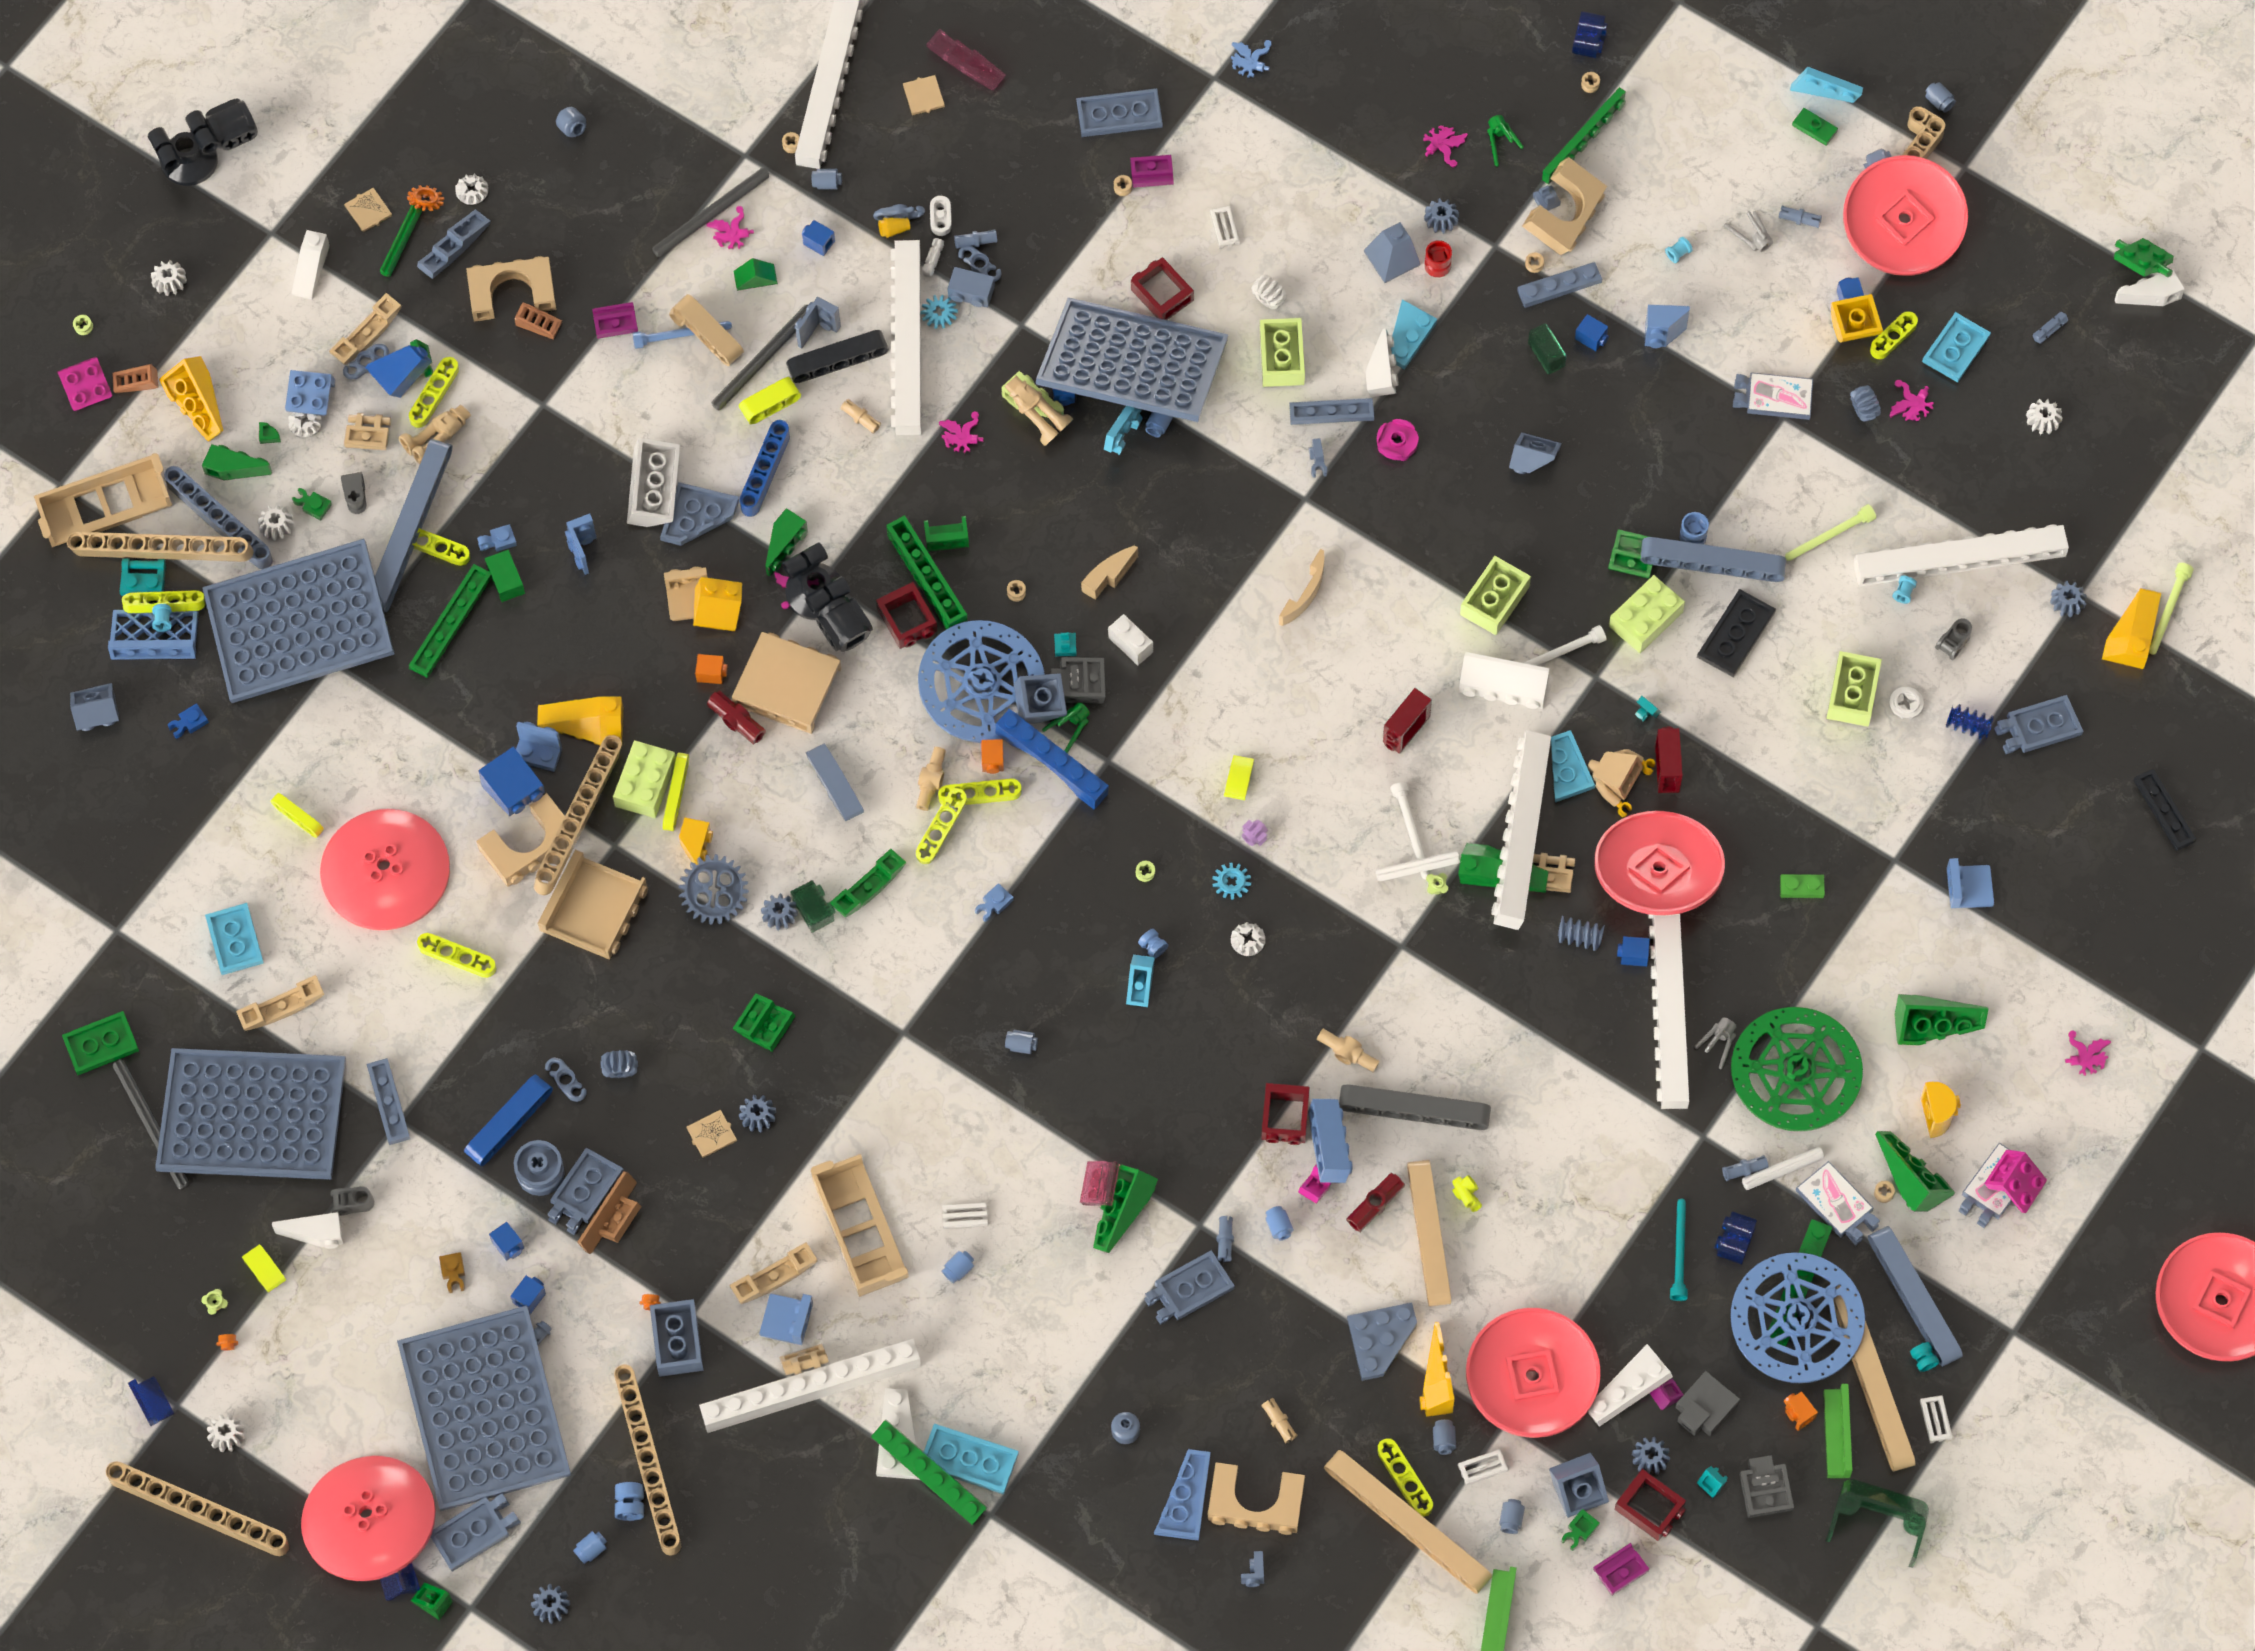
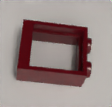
[1131,257,1194,320]
[876,582,937,649]
[1383,688,1432,754]
[1655,726,1683,793]
[1261,1083,1310,1145]
[1614,1469,1686,1541]

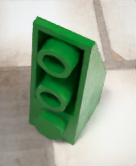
[202,444,272,481]
[765,508,808,576]

